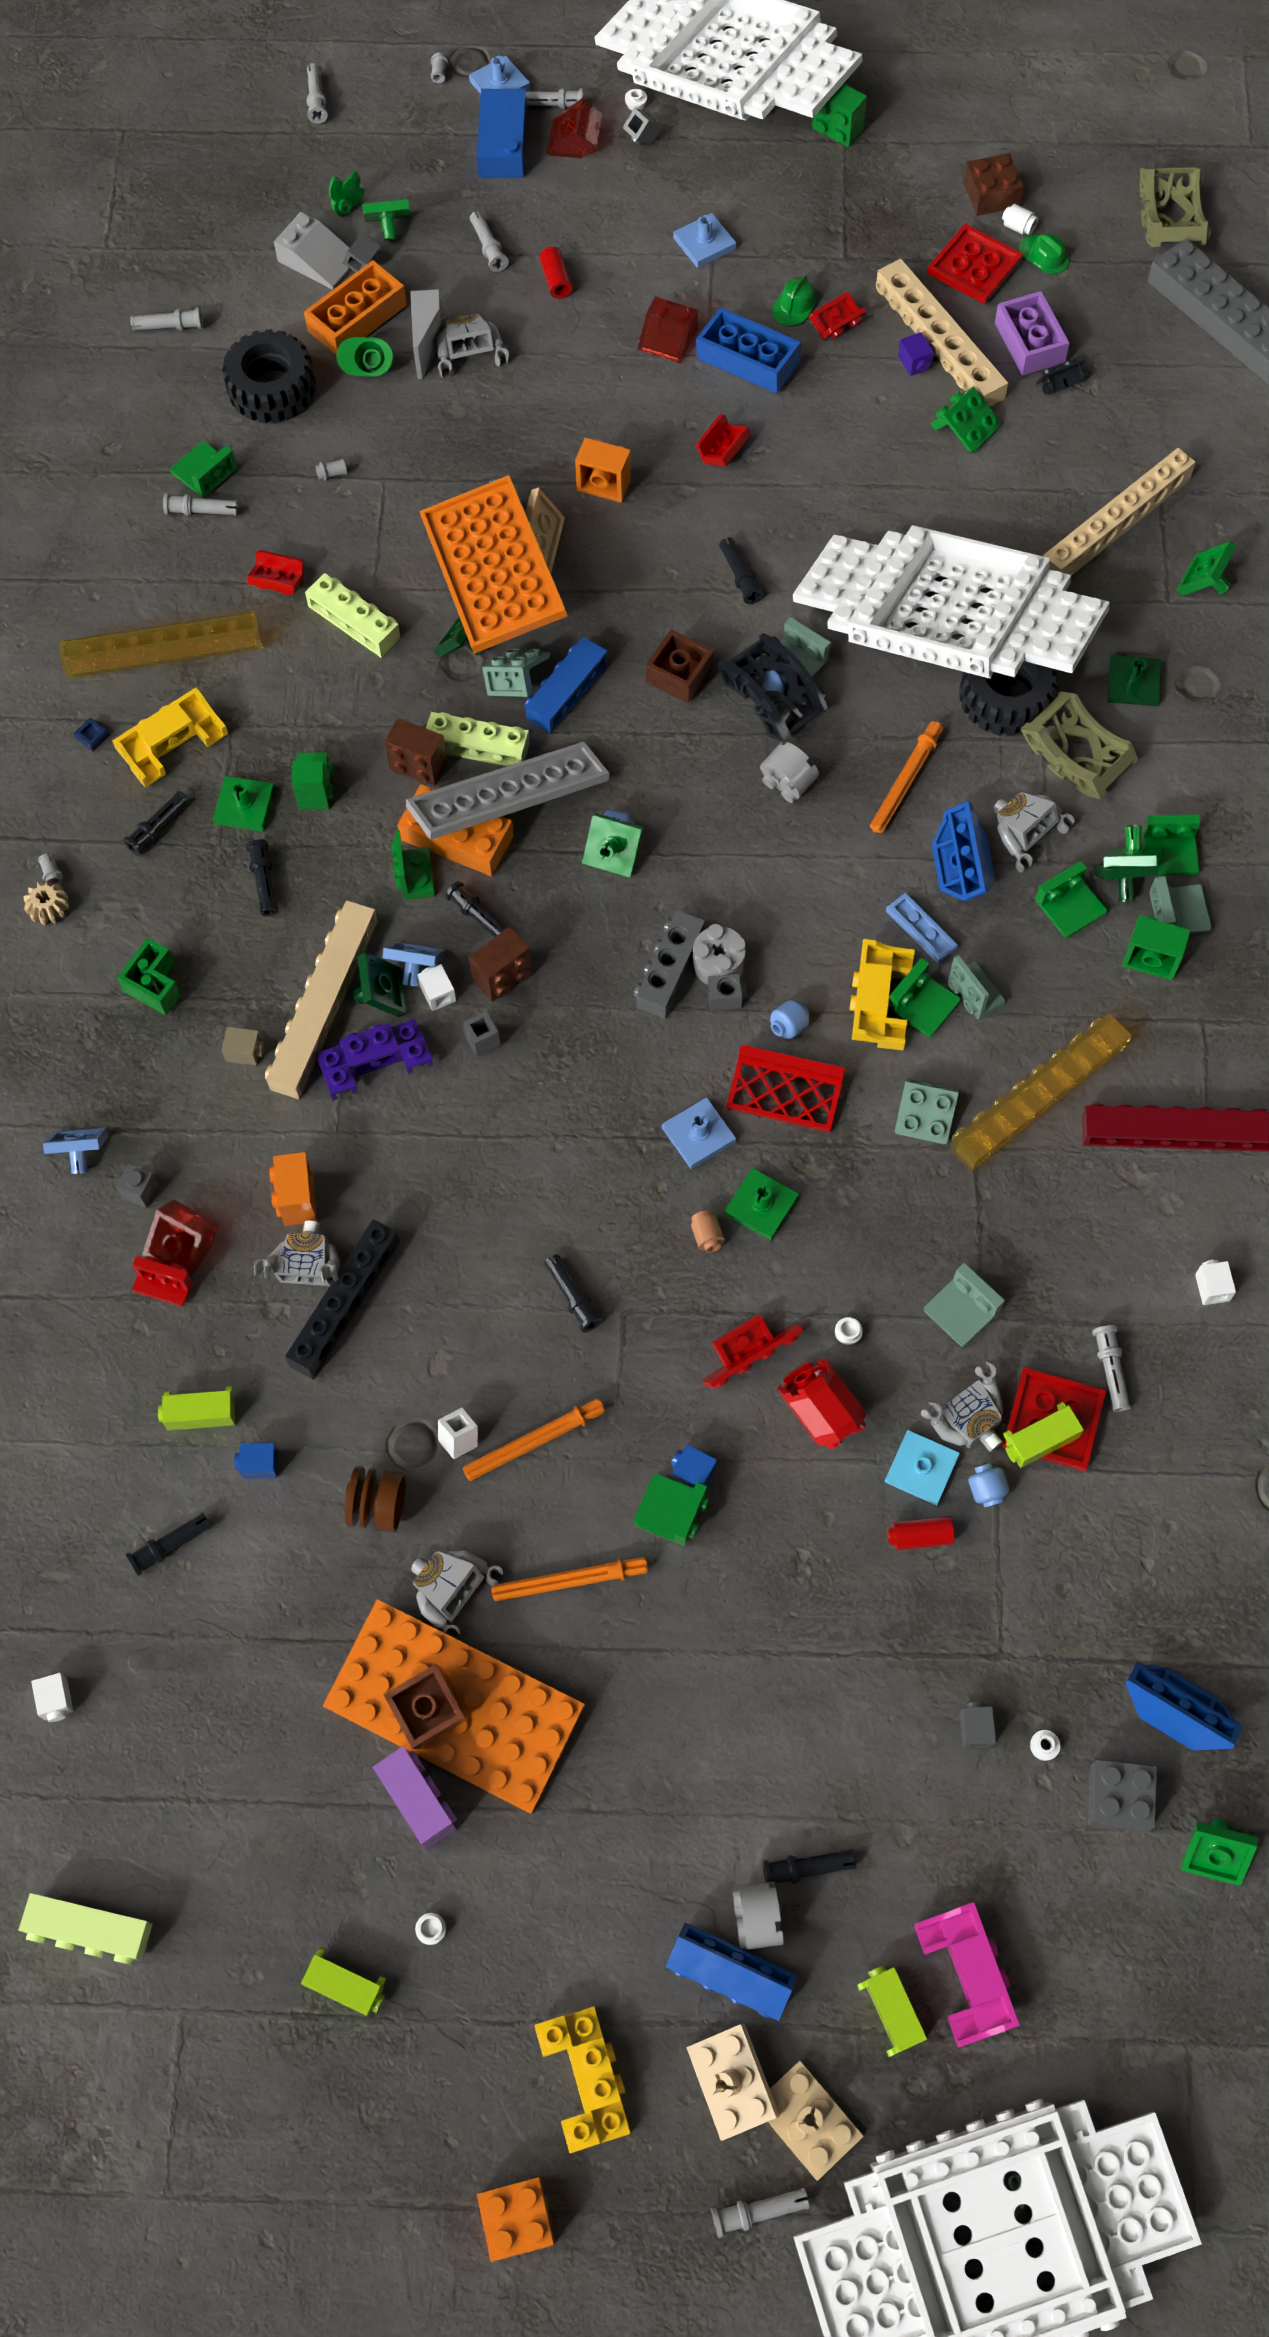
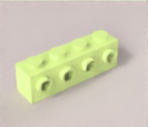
[305,573,401,658]
[426,712,530,766]
[18,1893,153,1965]

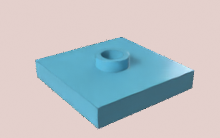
[885,1430,960,1506]

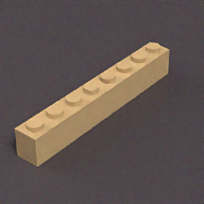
[265,900,378,1099]

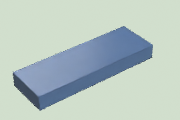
[886,892,958,964]

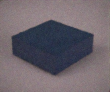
[73,717,110,752]

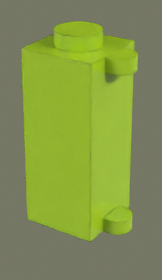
[158,1386,235,1431]
[1003,1402,1084,1468]
[301,1947,386,2017]
[857,1965,927,2057]

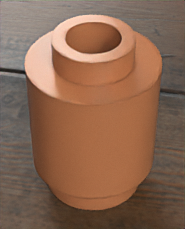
[691,1210,725,1253]

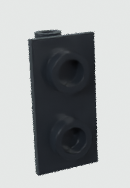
[1036,359,1088,395]

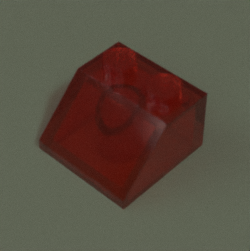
[547,97,602,158]
[638,296,698,364]
[142,1200,219,1277]

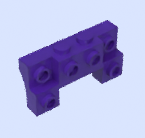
[315,1019,433,1101]

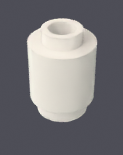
[1002,204,1038,235]

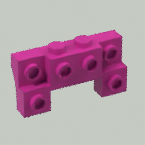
[914,1902,1020,2048]

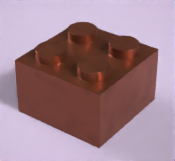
[963,153,1023,216]
[646,629,714,703]
[384,718,448,786]
[468,926,532,1002]
[384,1664,469,1749]

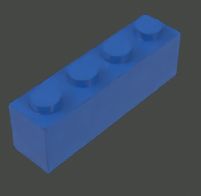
[525,637,608,734]
[666,1922,798,2021]

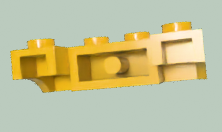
[112,687,228,788]
[850,939,915,1051]
[534,2007,631,2154]

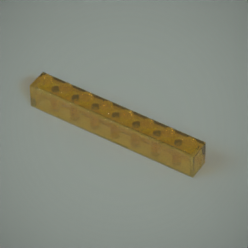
[58,611,263,678]
[950,1013,1132,1172]

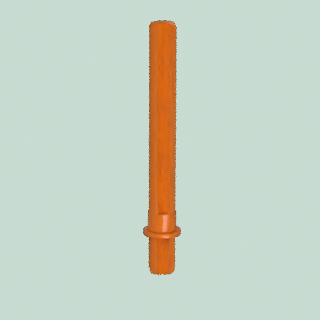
[870,721,943,834]
[463,1398,605,1481]
[491,1557,648,1601]

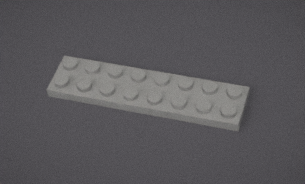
[406,742,609,840]

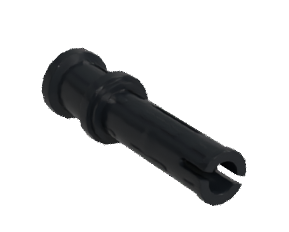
[719,537,764,604]
[123,791,189,856]
[246,839,277,916]
[445,881,507,938]
[544,1254,603,1333]
[125,1512,212,1576]
[762,1849,856,1884]

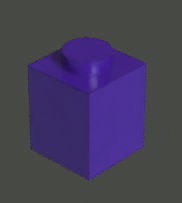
[898,332,934,376]

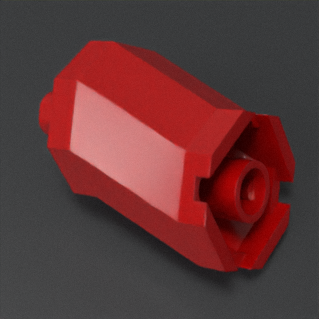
[777,1358,866,1449]

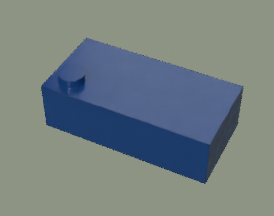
[477,89,527,178]
[696,307,801,394]

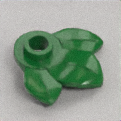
[329,170,365,216]

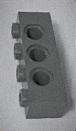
[633,910,705,1019]

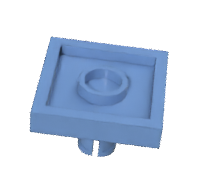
[469,56,530,94]
[673,213,736,268]
[382,941,445,986]
[662,1097,736,1169]
[43,1127,108,1174]

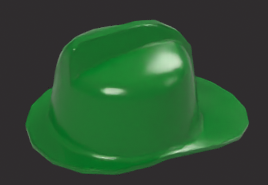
[1019,234,1069,274]
[772,275,818,327]
[336,337,393,377]

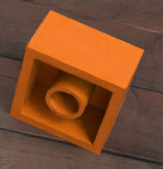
[575,438,631,503]
[269,1152,317,1226]
[477,2177,555,2262]

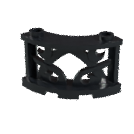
[717,633,829,742]

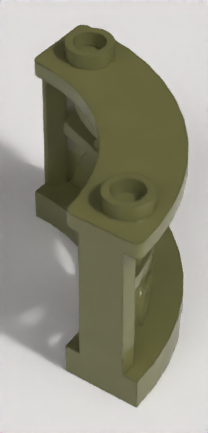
[1140,166,1211,247]
[1021,691,1138,800]

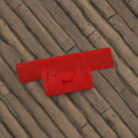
[701,1314,804,1389]

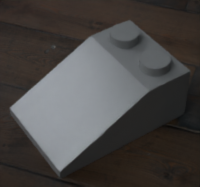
[274,211,351,290]
[411,289,447,379]

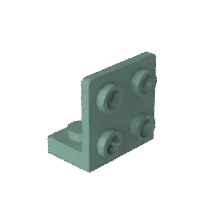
[777,617,831,687]
[482,648,550,697]
[1149,876,1211,934]
[948,955,1005,1020]
[894,1078,959,1144]
[923,1263,1005,1347]

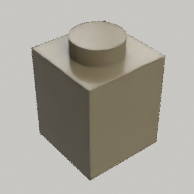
[221,1027,265,1066]

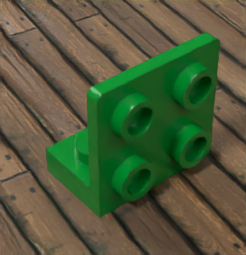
[170,441,237,498]
[1142,814,1200,876]
[391,830,435,900]
[1035,861,1107,938]
[888,958,960,1038]

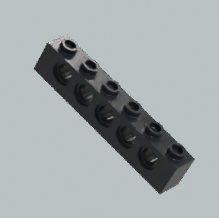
[285,1219,400,1379]

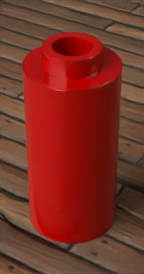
[539,247,573,299]
[887,1516,954,1551]

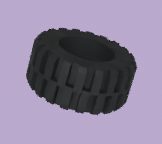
[222,329,316,423]
[959,661,1058,736]

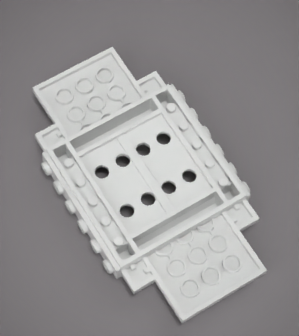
[595,0,863,121]
[793,525,1110,678]
[793,2099,1202,2337]

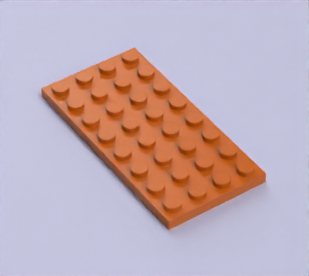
[419,475,568,654]
[323,1599,586,1814]

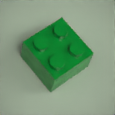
[812,84,867,147]
[1122,915,1190,981]

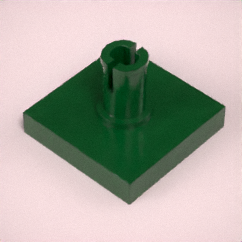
[433,617,484,657]
[1108,655,1160,707]
[1093,864,1158,902]
[353,952,406,1017]

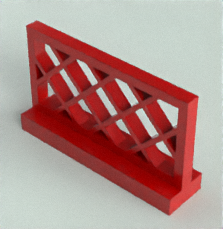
[726,1044,845,1133]

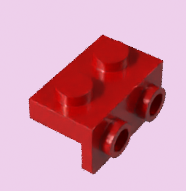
[809,291,867,341]
[696,414,751,467]
[247,549,304,595]
[132,1256,193,1307]

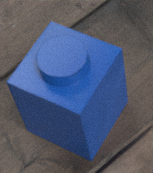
[234,1443,278,1479]
[671,1444,717,1487]

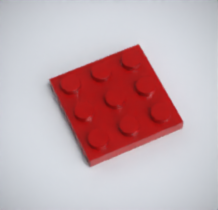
[927,223,1023,305]
[1002,1367,1106,1472]

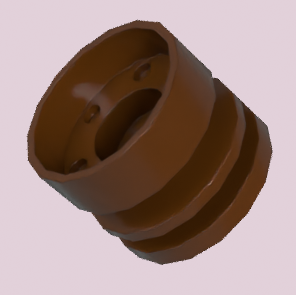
[344,1466,406,1533]

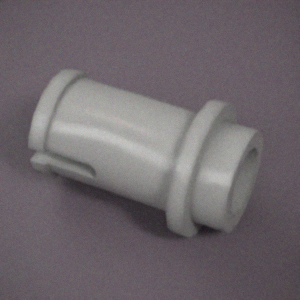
[431,52,448,84]
[315,459,347,481]
[38,853,63,885]

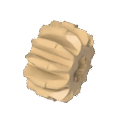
[24,880,69,926]

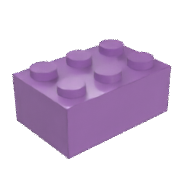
[994,291,1069,376]
[373,1746,457,1851]

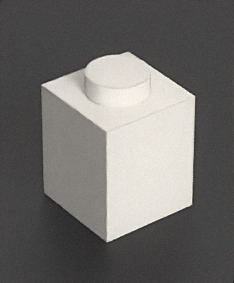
[417,964,456,1011]
[1195,1260,1236,1305]
[438,1408,478,1459]
[31,1673,74,1722]

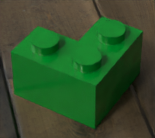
[292,752,334,810]
[117,937,181,1016]

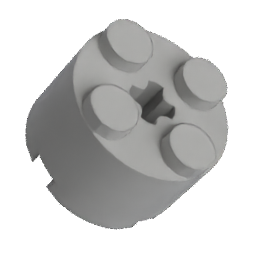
[760,742,819,803]
[693,924,745,984]
[732,1881,783,1950]

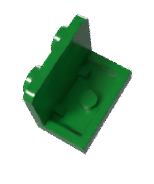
[930,386,1000,452]
[634,1474,710,1547]

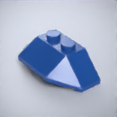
[932,801,995,902]
[1126,1662,1243,1750]

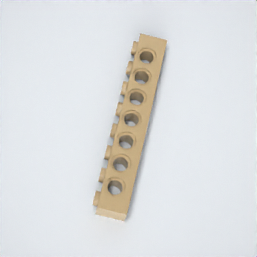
[876,259,1008,407]
[1043,448,1196,576]

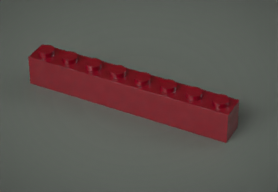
[1082,1103,1269,1152]

